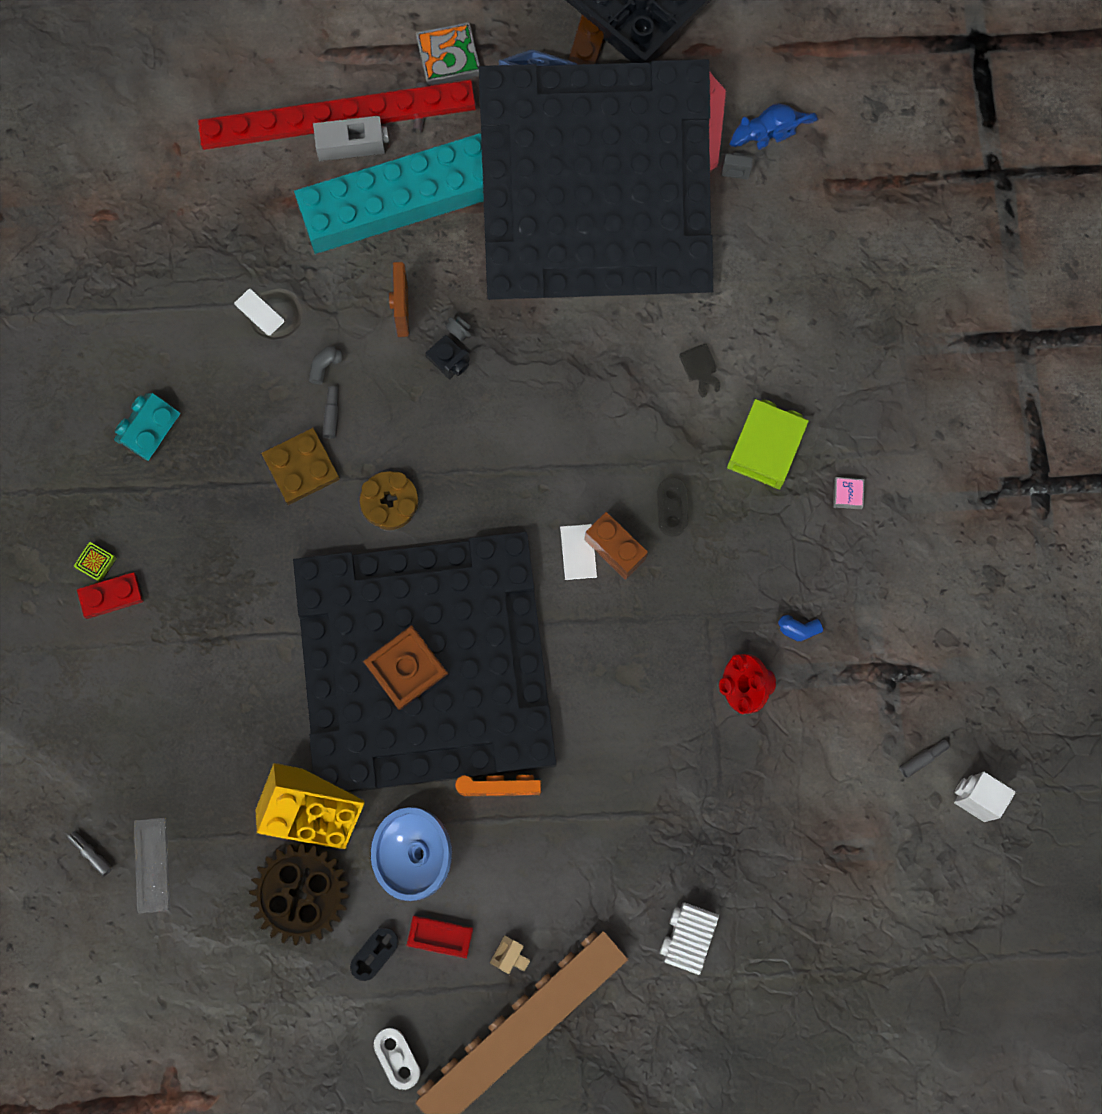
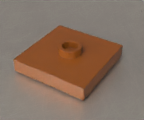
[389,262,409,337]
[363,625,448,710]

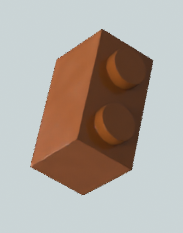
[584,512,648,580]

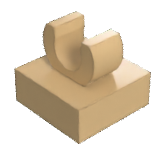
[490,935,530,974]

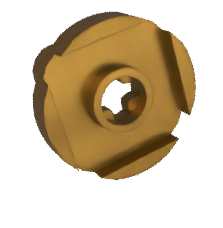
[360,471,418,530]

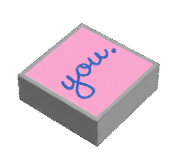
[833,477,864,510]

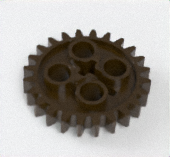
[249,844,350,945]

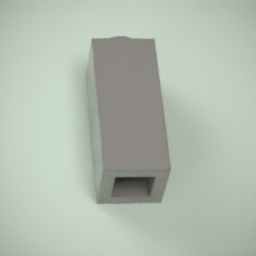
[313,116,389,161]

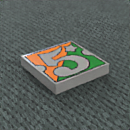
[416,22,479,86]

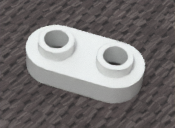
[374,1028,420,1090]

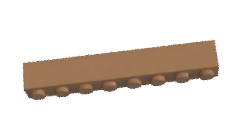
[415,931,628,1114]

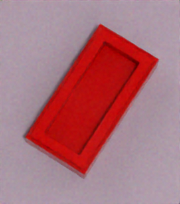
[407,915,473,959]

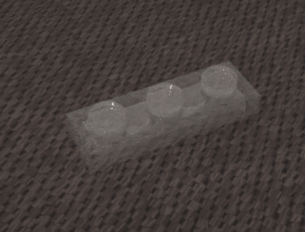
[134,818,170,914]

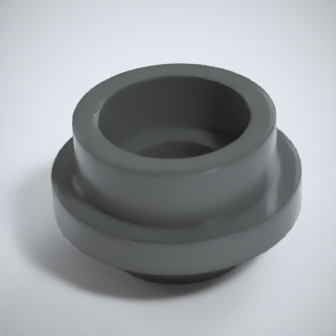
[445,316,471,342]

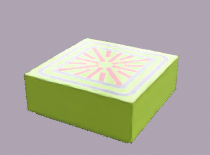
[73,542,116,582]

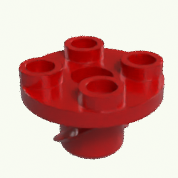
[719,654,776,714]

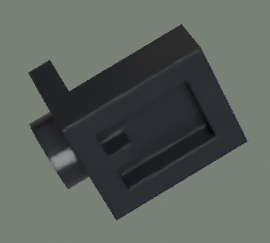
[425,334,470,380]

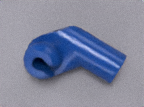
[778,615,823,641]

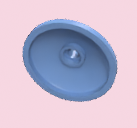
[371,808,452,901]

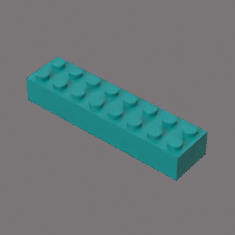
[294,133,484,254]

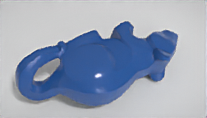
[730,104,818,150]

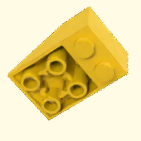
[256,763,364,849]

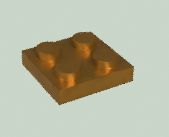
[261,428,340,505]

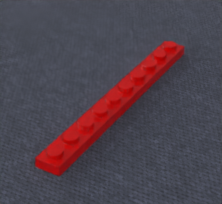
[198,80,476,150]

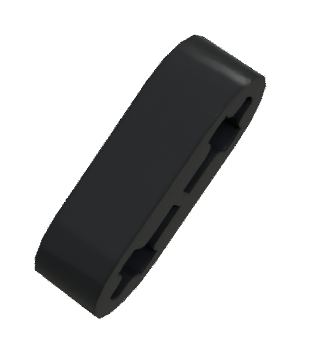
[350,928,399,981]

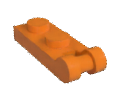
[455,775,541,796]

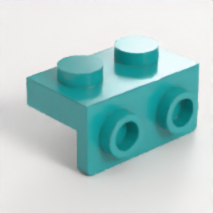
[114,393,181,460]

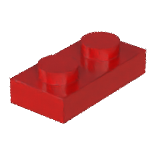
[77,572,144,619]

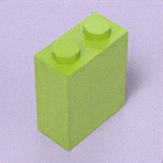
[727,399,809,490]

